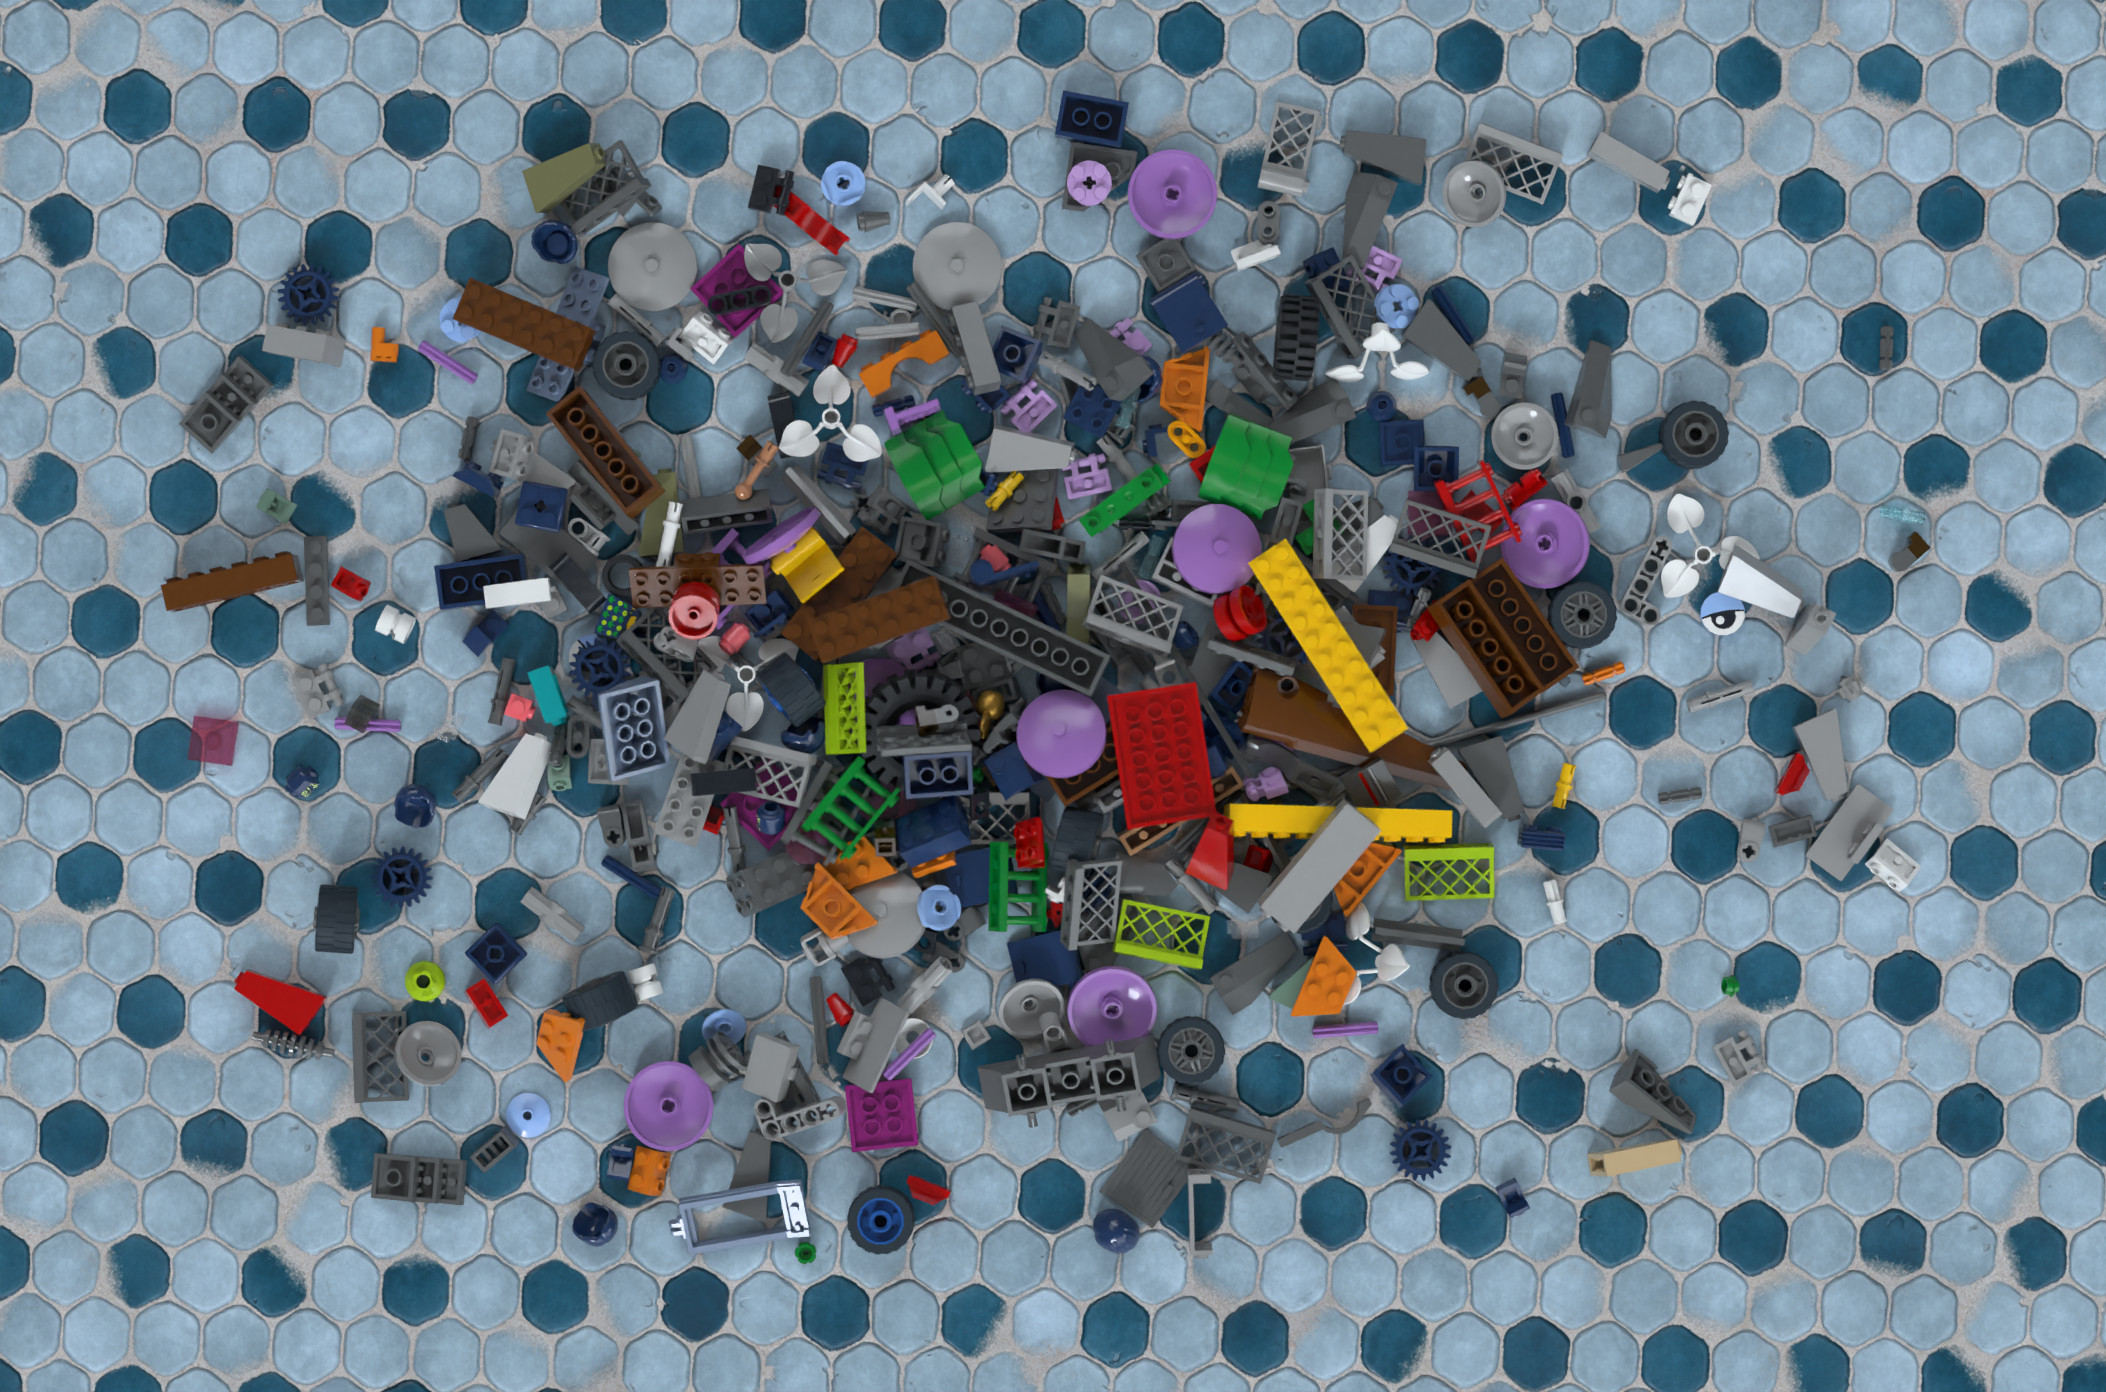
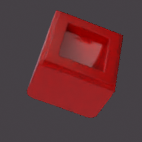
[1243,844,1273,873]

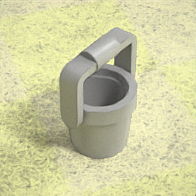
[800,927,850,966]

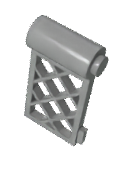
[1258,101,1323,197]

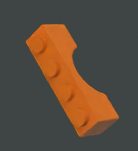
[859,329,950,399]

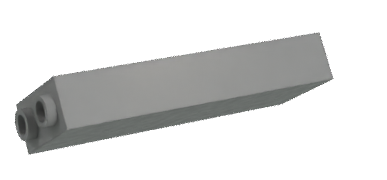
[1257,799,1381,934]

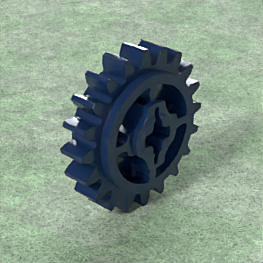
[278,264,340,326]
[1382,534,1444,597]
[1255,610,1309,669]
[569,638,631,700]
[371,846,434,908]
[1389,1119,1451,1181]

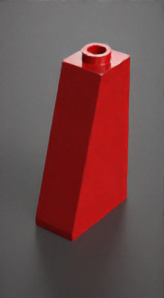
[1185,811,1234,890]
[234,970,328,1035]

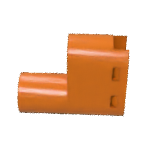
[370,327,399,362]

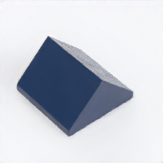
[1209,660,1253,715]

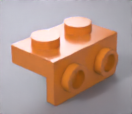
[627,1146,671,1196]

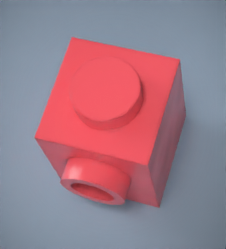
[504,693,536,722]

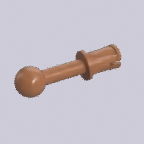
[735,440,779,500]

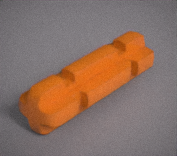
[1582,661,1625,686]

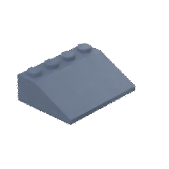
[597,676,671,782]

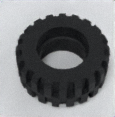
[1273,294,1320,381]

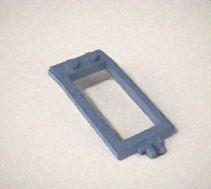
[668,1179,811,1255]

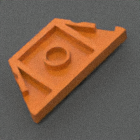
[1159,346,1210,432]
[823,836,898,891]
[1333,842,1402,917]
[801,862,878,940]
[1290,936,1357,1017]
[536,1009,585,1083]

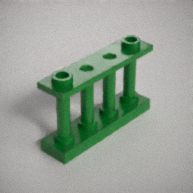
[1078,463,1172,538]
[800,756,900,861]
[988,842,1049,932]

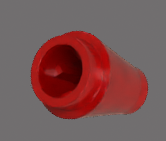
[831,333,859,368]
[826,993,855,1027]

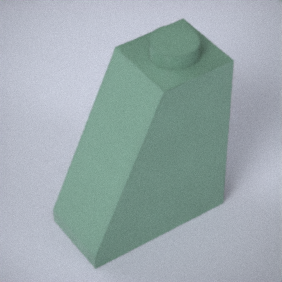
[1268,958,1313,1017]

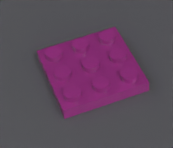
[690,244,783,338]
[720,758,814,850]
[845,1078,919,1152]

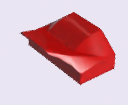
[1774,753,1810,796]
[906,1174,951,1205]

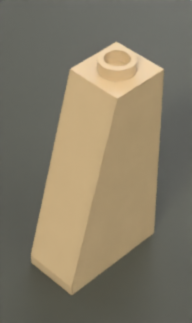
[1587,1139,1682,1177]

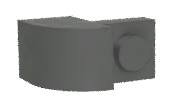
[1498,352,1527,399]

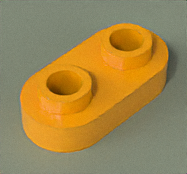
[1167,420,1206,459]

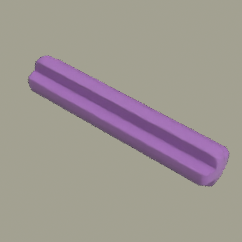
[418,340,478,384]
[335,717,401,732]
[1312,1022,1378,1038]
[882,1028,936,1080]

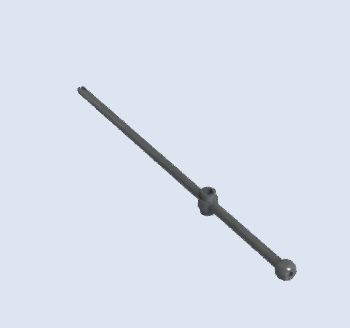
[1272,692,1607,799]

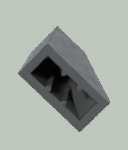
[443,502,503,562]

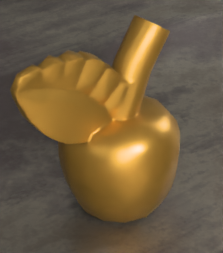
[975,690,1005,739]

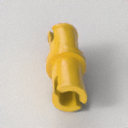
[985,471,1024,511]
[1551,762,1577,809]

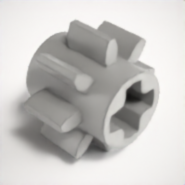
[1837,674,1866,702]

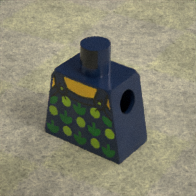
[594,593,646,638]

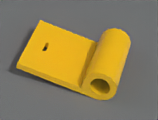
[770,526,844,603]

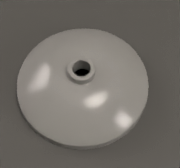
[1442,160,1506,227]
[1491,403,1558,470]
[998,979,1065,1039]
[395,1021,462,1086]

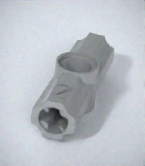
[744,343,810,397]
[1551,469,1601,534]
[521,887,586,943]
[897,956,954,1015]

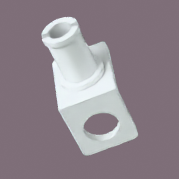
[905,174,955,210]
[1152,654,1183,687]

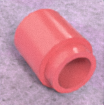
[979,544,1011,573]
[718,623,751,656]

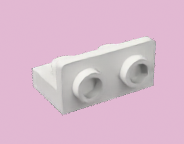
[1667,173,1712,226]
[1231,240,1281,272]
[679,312,734,364]
[1865,838,1922,892]
[1045,874,1066,903]

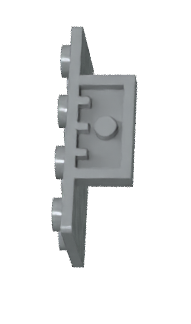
[654,752,725,847]
[1806,784,1893,881]
[837,997,909,1093]

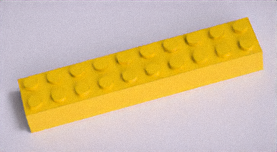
[1248,539,1409,753]
[1223,804,1452,843]

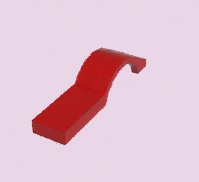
[773,186,850,256]

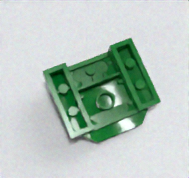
[884,410,986,520]
[1198,413,1294,520]

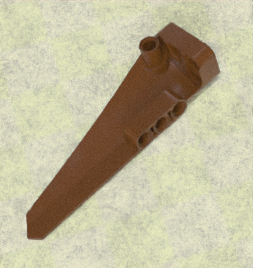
[1238,666,1468,791]

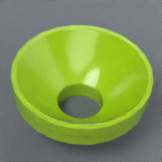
[405,961,446,1001]

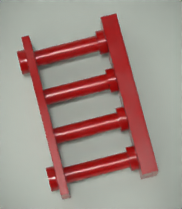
[1433,460,1523,562]

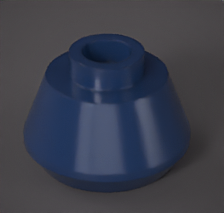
[659,353,688,384]
[1366,391,1397,421]
[1172,621,1199,650]

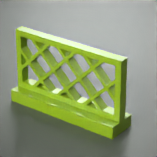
[823,662,866,755]
[1403,843,1495,901]
[1112,899,1210,970]

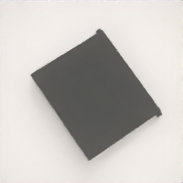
[1099,1128,1197,1229]

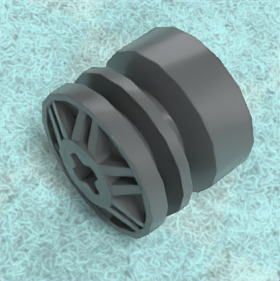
[688,1031,748,1091]

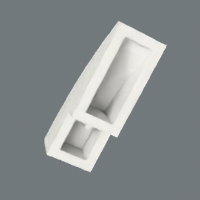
[483,578,552,609]

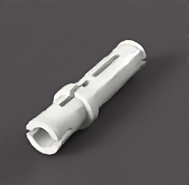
[656,501,683,567]

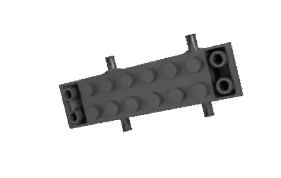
[978,1035,1161,1128]

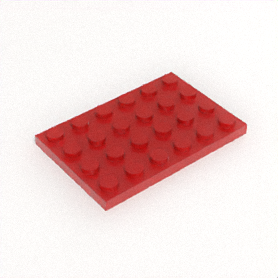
[1107,682,1216,829]

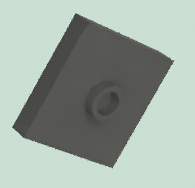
[1136,238,1197,293]

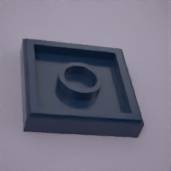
[1379,419,1425,466]

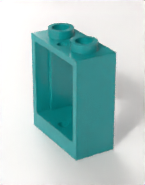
[528,665,570,726]

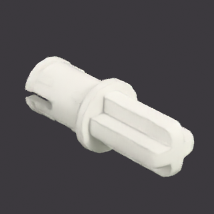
[1543,879,1567,925]

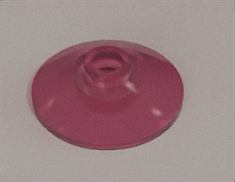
[784,821,828,864]

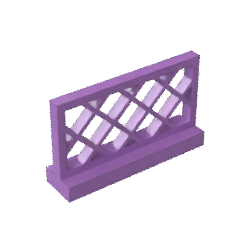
[884,399,941,436]

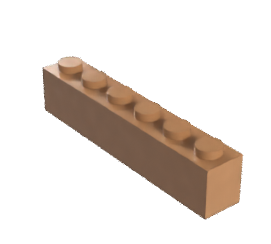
[1116,763,1244,856]

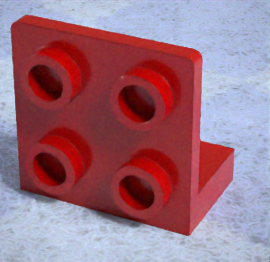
[1014,817,1045,868]

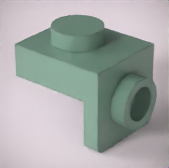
[256,488,297,524]
[547,754,572,791]

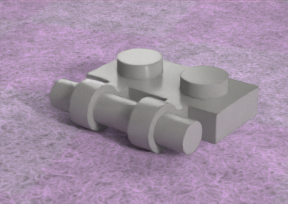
[291,663,344,719]
[1712,1029,1766,1086]

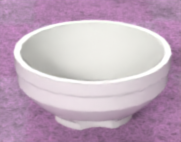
[894,1018,933,1059]

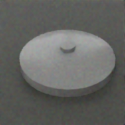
[608,222,698,312]
[913,222,1002,311]
[847,871,926,958]

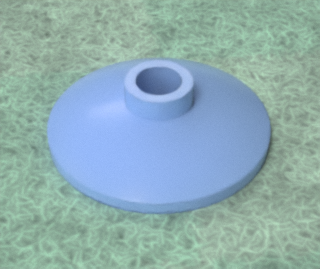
[702,1009,746,1044]
[506,1093,551,1137]

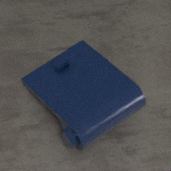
[1148,272,1228,354]
[968,559,1039,588]
[945,845,1019,908]
[1007,930,1084,988]

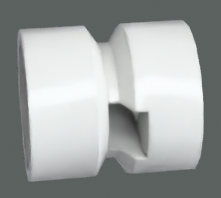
[375,605,416,644]
[627,963,664,1001]

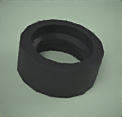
[602,554,643,597]

